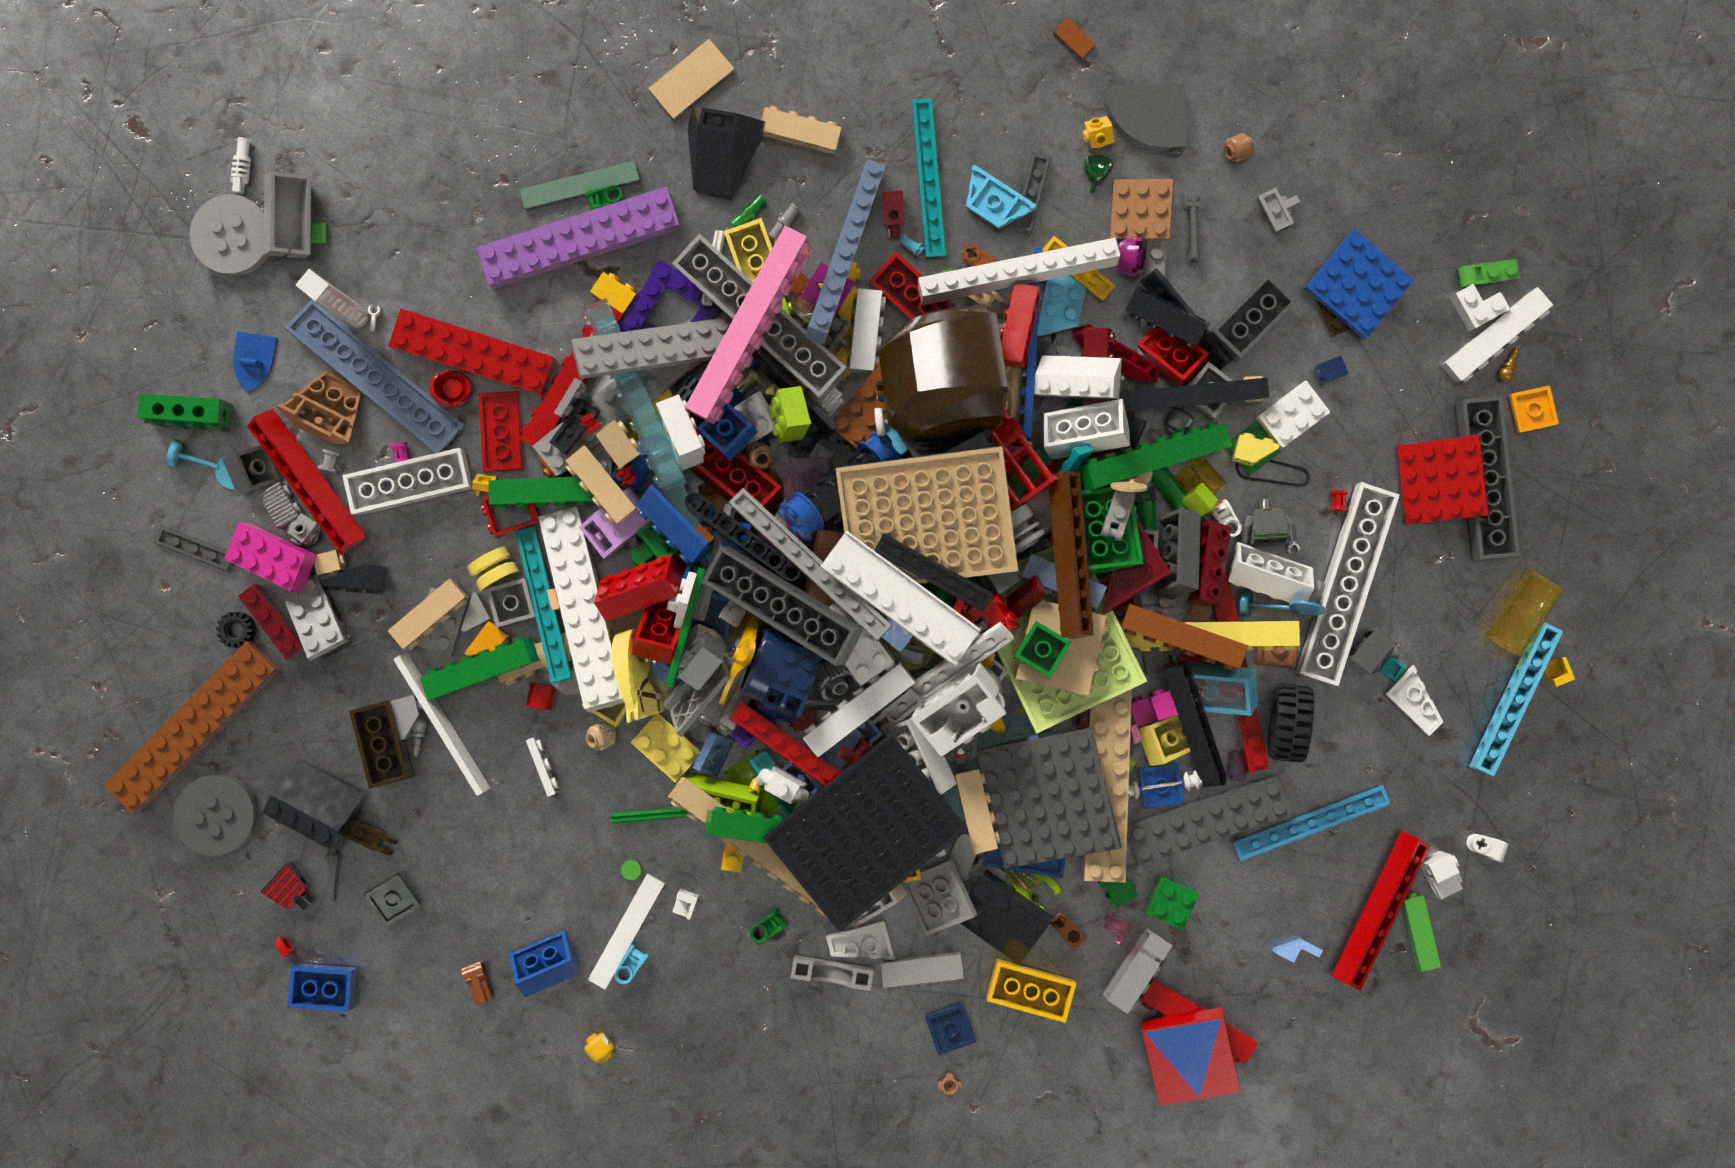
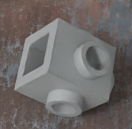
[287,513,322,548]

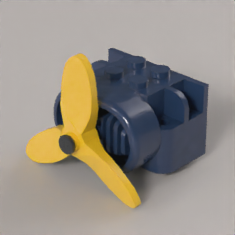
[719,615,822,724]

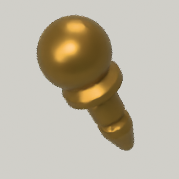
[1498,347,1519,383]

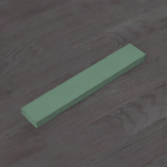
[520,160,640,210]

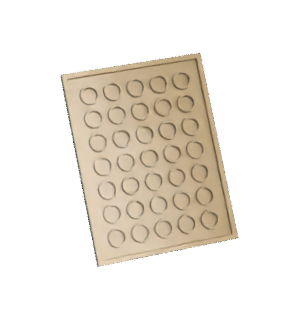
[836,446,1018,583]

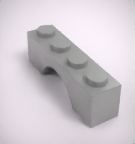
[790,955,874,991]

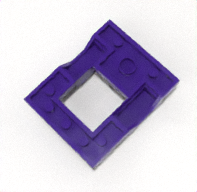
[616,260,722,385]

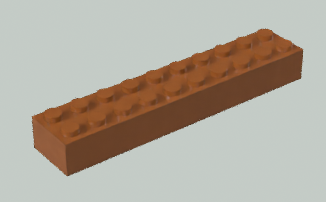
[104,641,281,814]

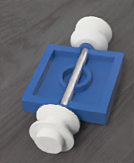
[1128,763,1202,809]

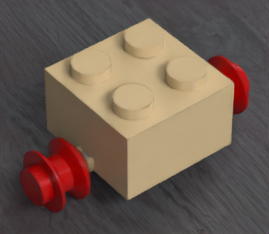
[579,412,640,486]

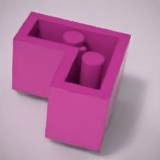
[1131,688,1178,727]

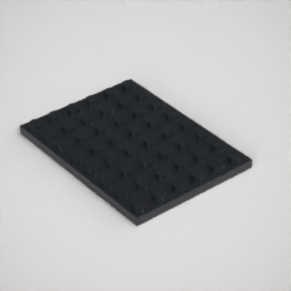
[762,733,968,933]

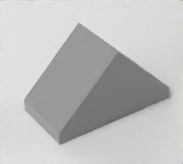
[461,592,493,632]

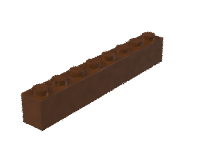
[1048,471,1094,639]

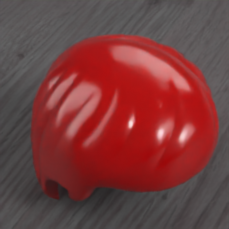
[429,370,472,408]

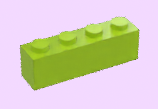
[683,772,763,816]

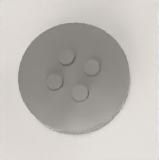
[190,194,269,276]

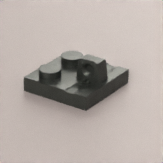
[363,872,421,927]

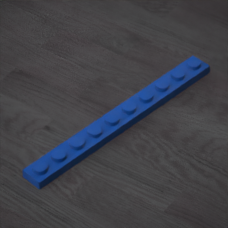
[1019,248,1043,442]

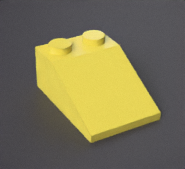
[1138,714,1190,766]

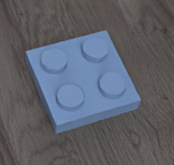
[693,732,734,777]

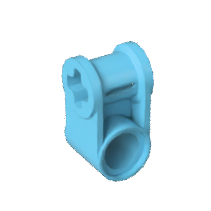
[615,944,649,984]

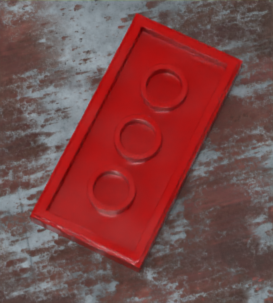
[478,391,524,473]

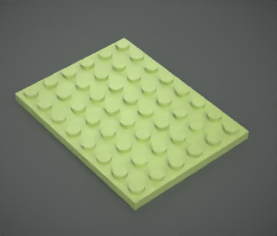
[974,546,1147,734]

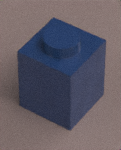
[1314,355,1349,385]

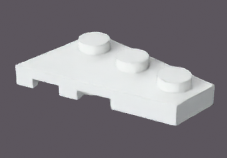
[1384,665,1443,736]
[826,920,895,960]

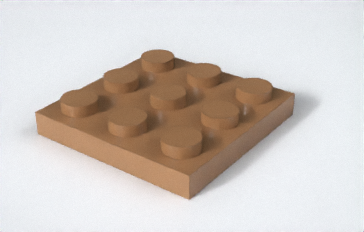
[1110,179,1174,240]

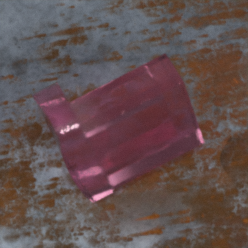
[1104,912,1131,946]

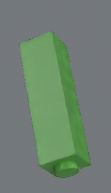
[1402,892,1441,972]

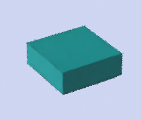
[1377,655,1407,683]

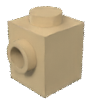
[314,550,346,578]

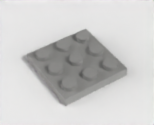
[901,859,978,936]

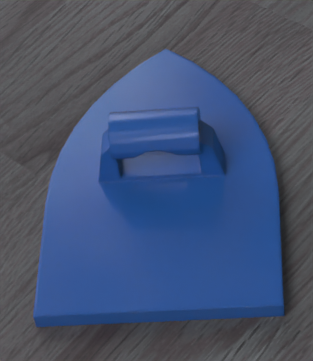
[233,331,277,393]

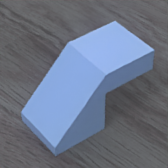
[1272,939,1323,963]

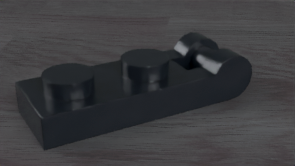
[549,399,601,455]

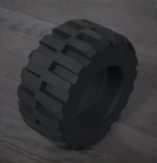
[1268,683,1315,763]

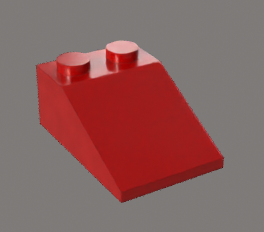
[1137,328,1209,387]

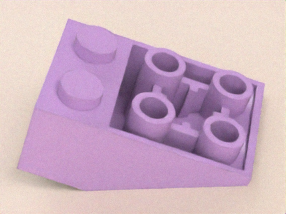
[579,487,650,559]

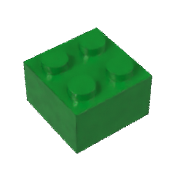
[1013,621,1072,680]
[1143,874,1200,930]

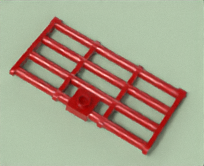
[989,406,1058,512]

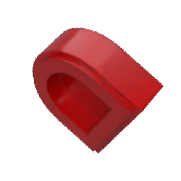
[274,936,295,958]

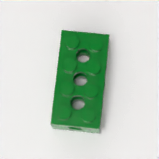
[137,394,232,430]

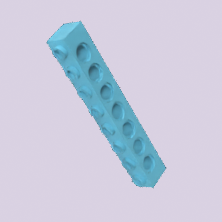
[1469,622,1563,777]

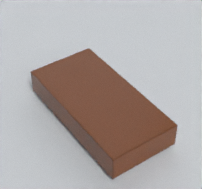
[1053,17,1096,60]

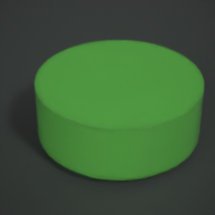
[621,860,642,880]

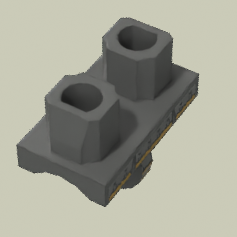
[821,317,852,353]

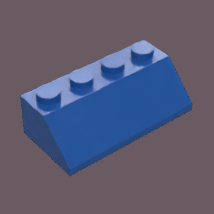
[636,485,712,566]

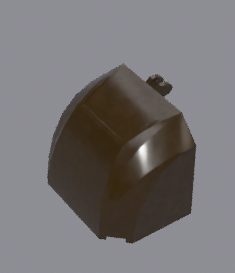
[875,306,1008,443]

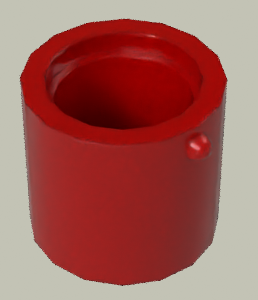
[526,682,556,711]

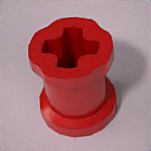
[1330,490,1348,511]

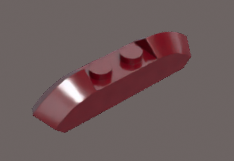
[1072,324,1159,383]

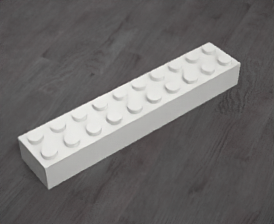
[1295,482,1400,686]
[538,506,624,712]

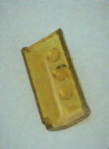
[1485,569,1564,657]

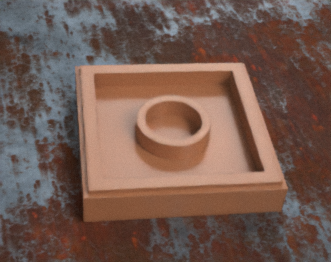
[1255,629,1300,669]

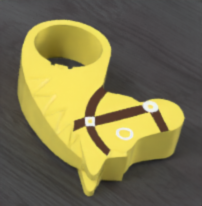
[611,628,665,723]

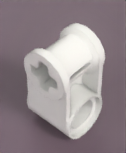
[1210,499,1242,539]
[1466,834,1509,863]

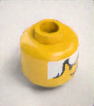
[584,1033,614,1064]

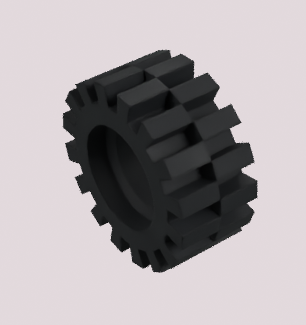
[216,612,256,648]

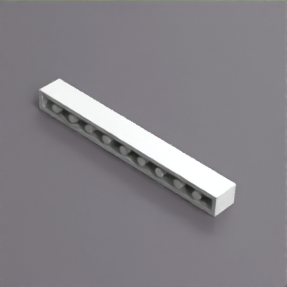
[918,238,1120,305]

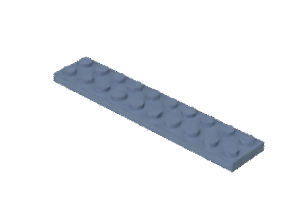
[284,299,464,453]

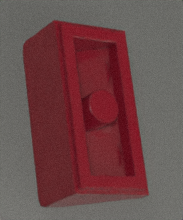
[1006,575,1047,618]

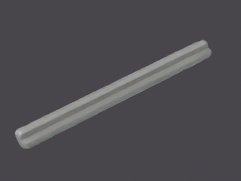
[693,504,736,621]

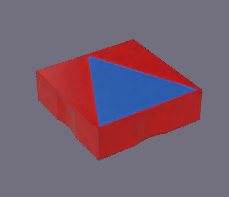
[1142,1007,1240,1106]

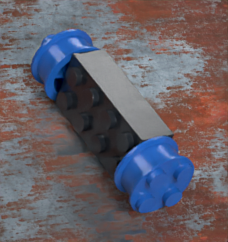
[778,432,903,540]

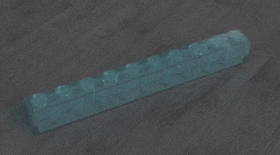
[583,298,687,492]

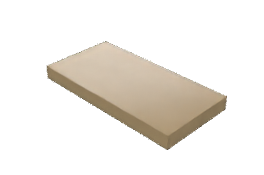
[648,39,735,120]

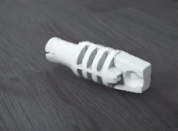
[230,137,251,194]

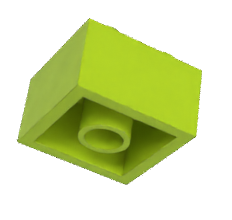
[768,386,811,443]

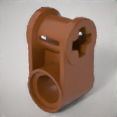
[961,244,999,267]

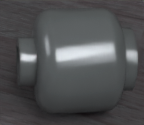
[1164,407,1194,434]

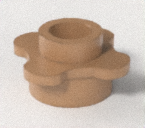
[938,1073,962,1097]

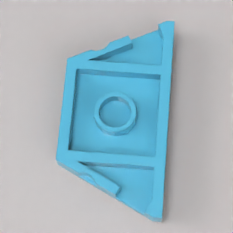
[966,165,1037,229]
[1037,275,1086,338]

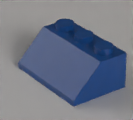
[509,930,581,997]

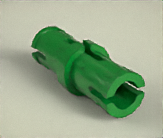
[730,194,768,227]

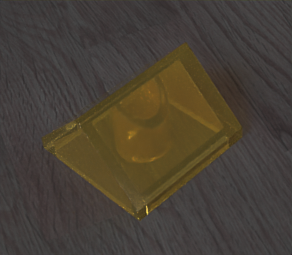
[1174,456,1226,495]

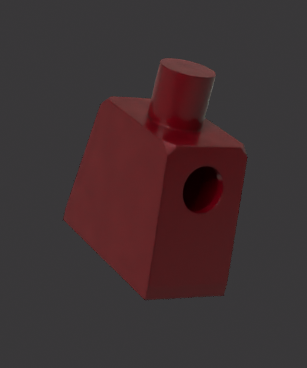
[882,191,904,237]

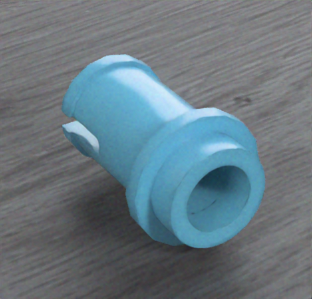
[898,234,925,257]

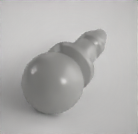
[411,718,427,757]

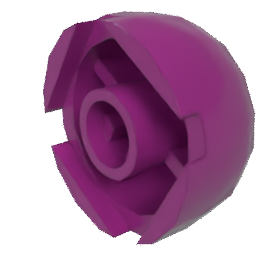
[1116,237,1146,278]

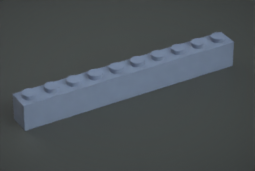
[805,159,886,344]

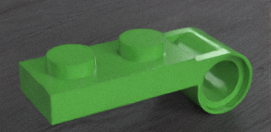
[1458,259,1520,289]

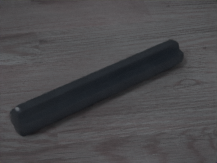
[916,441,996,453]

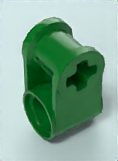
[585,185,625,211]
[750,908,789,943]

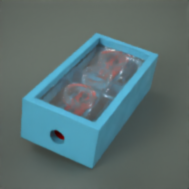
[1172,663,1258,716]

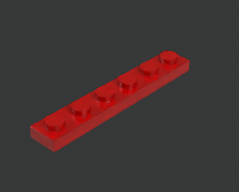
[729,701,841,786]

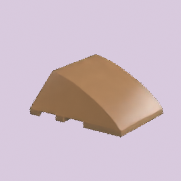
[277,370,361,445]

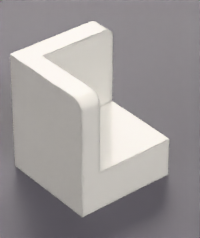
[673,889,699,920]

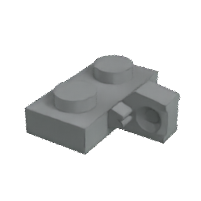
[1258,188,1300,233]

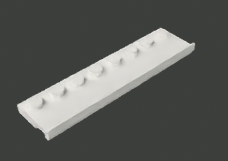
[820,531,981,666]

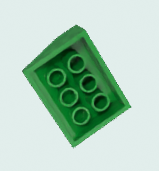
[1081,487,1144,575]

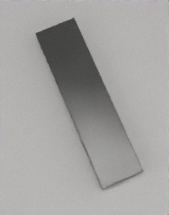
[1012,152,1051,234]
[154,525,233,572]

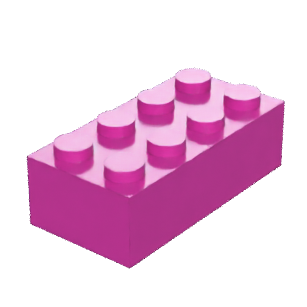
[224,522,317,592]

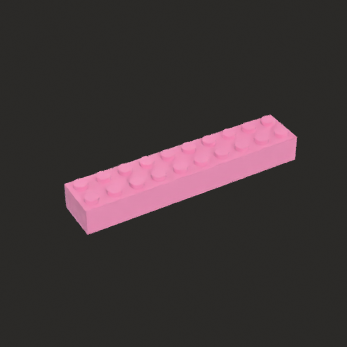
[685,226,812,425]

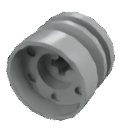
[1011,504,1045,553]

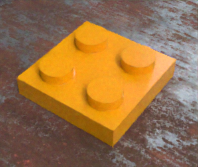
[1509,385,1559,433]

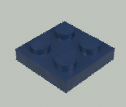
[925,1003,976,1056]

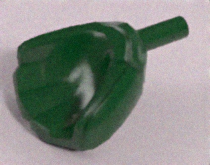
[1084,155,1114,193]

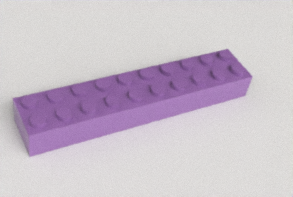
[477,187,681,289]

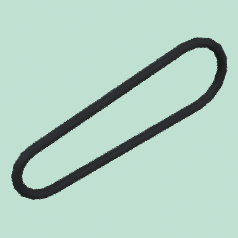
[1236,460,1310,487]

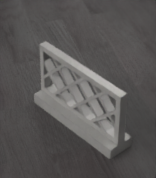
[663,652,730,736]

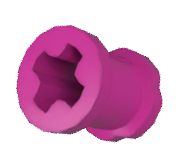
[389,442,409,463]

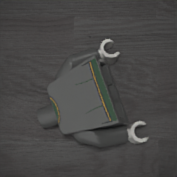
[1239,499,1300,554]

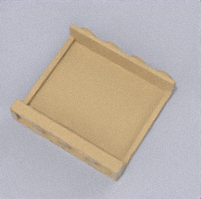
[1014,601,1109,697]

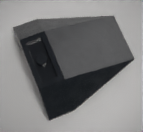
[688,107,765,197]

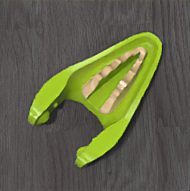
[1004,869,1062,910]

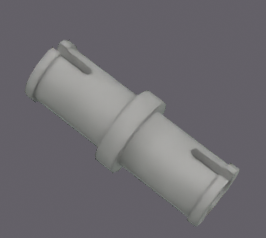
[767,203,801,242]

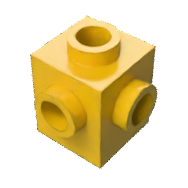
[1082,116,1115,149]

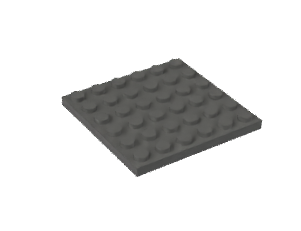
[976,727,1122,869]

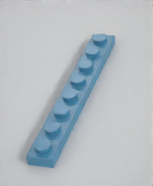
[1232,785,1390,861]

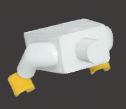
[748,765,809,812]

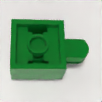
[630,521,679,566]

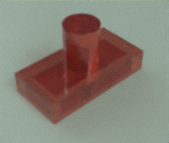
[838,736,873,772]

